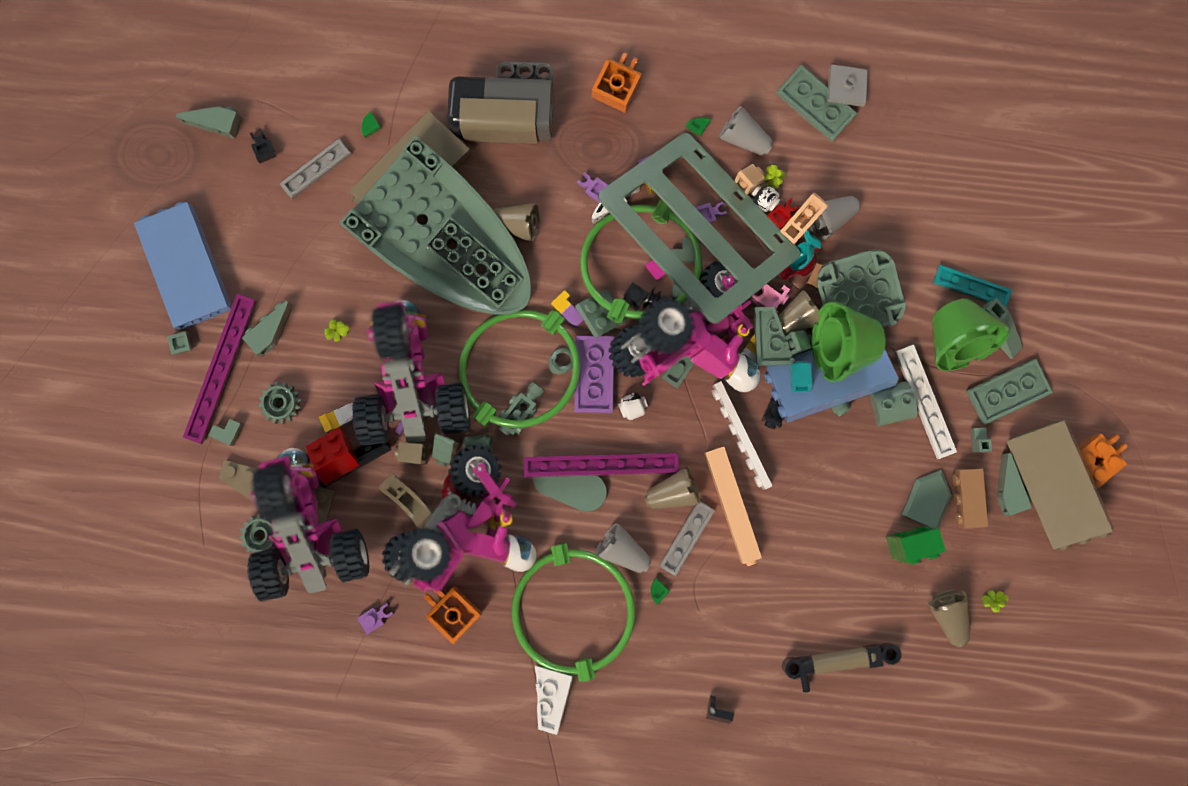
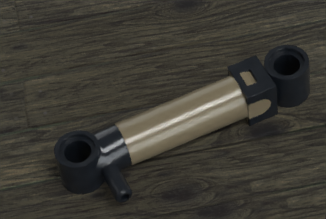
[782,642,902,693]

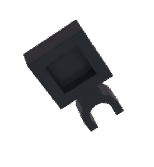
[250,129,277,164]

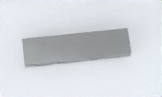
[280,138,352,200]
[659,501,715,577]

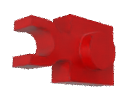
[767,198,800,229]

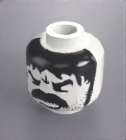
[752,184,780,212]
[618,392,648,420]

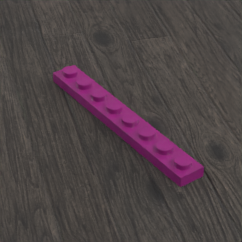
[183,294,257,444]
[524,453,679,478]

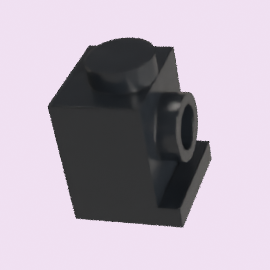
[622,282,648,311]

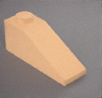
[780,192,829,244]

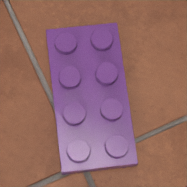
[574,336,614,413]

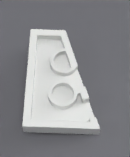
[535,665,573,735]

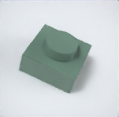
[167,331,193,355]

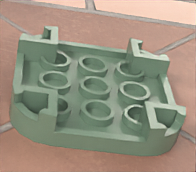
[817,249,906,327]

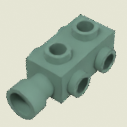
[498,382,544,436]

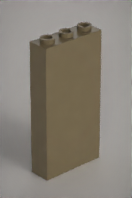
[349,111,471,205]
[1007,418,1114,550]

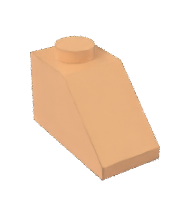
[735,164,765,195]

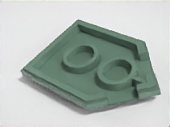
[901,470,952,528]

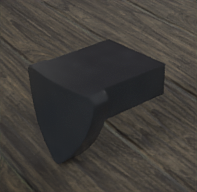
[706,695,734,724]

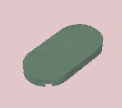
[533,476,607,512]

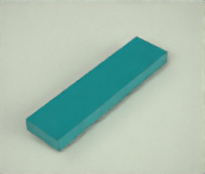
[932,265,1012,307]

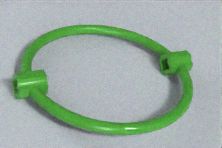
[580,200,703,323]
[459,310,580,428]
[512,543,635,682]

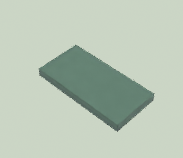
[776,64,858,142]
[966,359,1053,425]

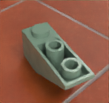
[981,298,1023,359]
[242,301,293,357]
[997,453,1032,516]

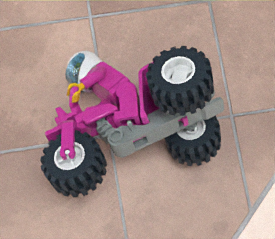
[608,261,760,392]
[352,300,470,446]
[382,445,537,592]
[247,448,370,602]

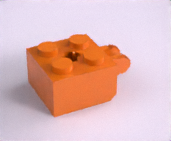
[592,52,642,113]
[1079,433,1128,489]
[424,586,482,644]

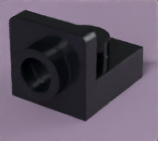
[761,399,784,430]

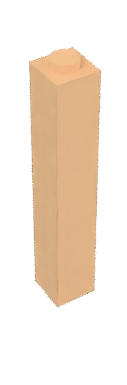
[704,447,762,566]

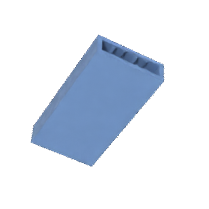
[134,202,232,331]
[764,349,898,423]

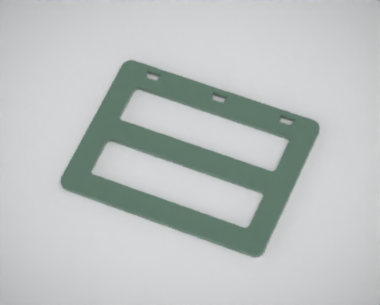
[598,133,800,323]

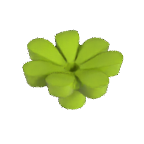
[764,165,786,190]
[324,320,349,342]
[982,590,1008,613]

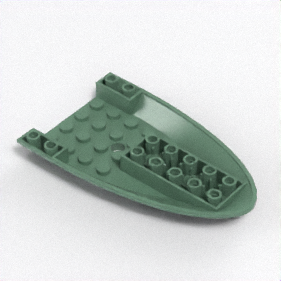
[339,135,531,315]

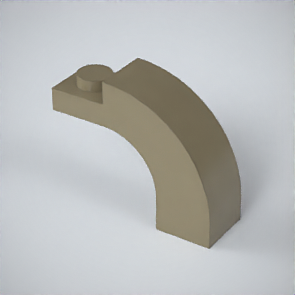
[379,473,434,528]

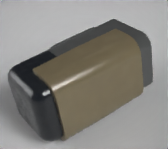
[447,61,553,144]

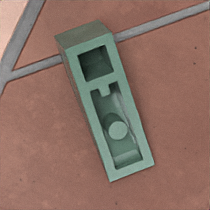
[176,106,242,139]
[785,330,812,356]
[432,434,461,466]

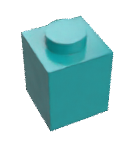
[790,361,812,393]

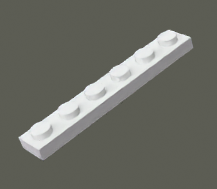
[894,345,957,459]
[712,382,772,489]

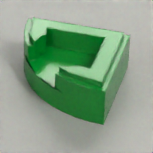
[361,111,381,138]
[685,117,711,137]
[651,578,670,605]

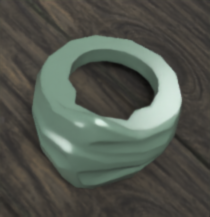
[548,348,573,374]

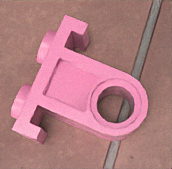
[749,284,790,313]

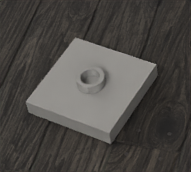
[828,64,867,107]

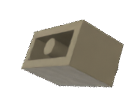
[395,442,428,465]

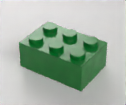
[886,526,946,565]

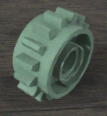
[258,382,302,424]
[239,514,275,553]

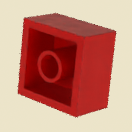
[306,427,360,485]

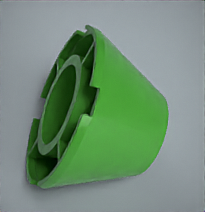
[932,299,1010,371]
[812,302,885,382]

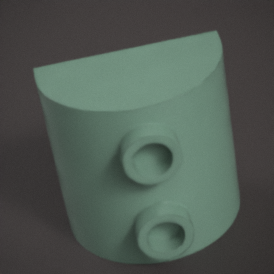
[869,381,917,427]

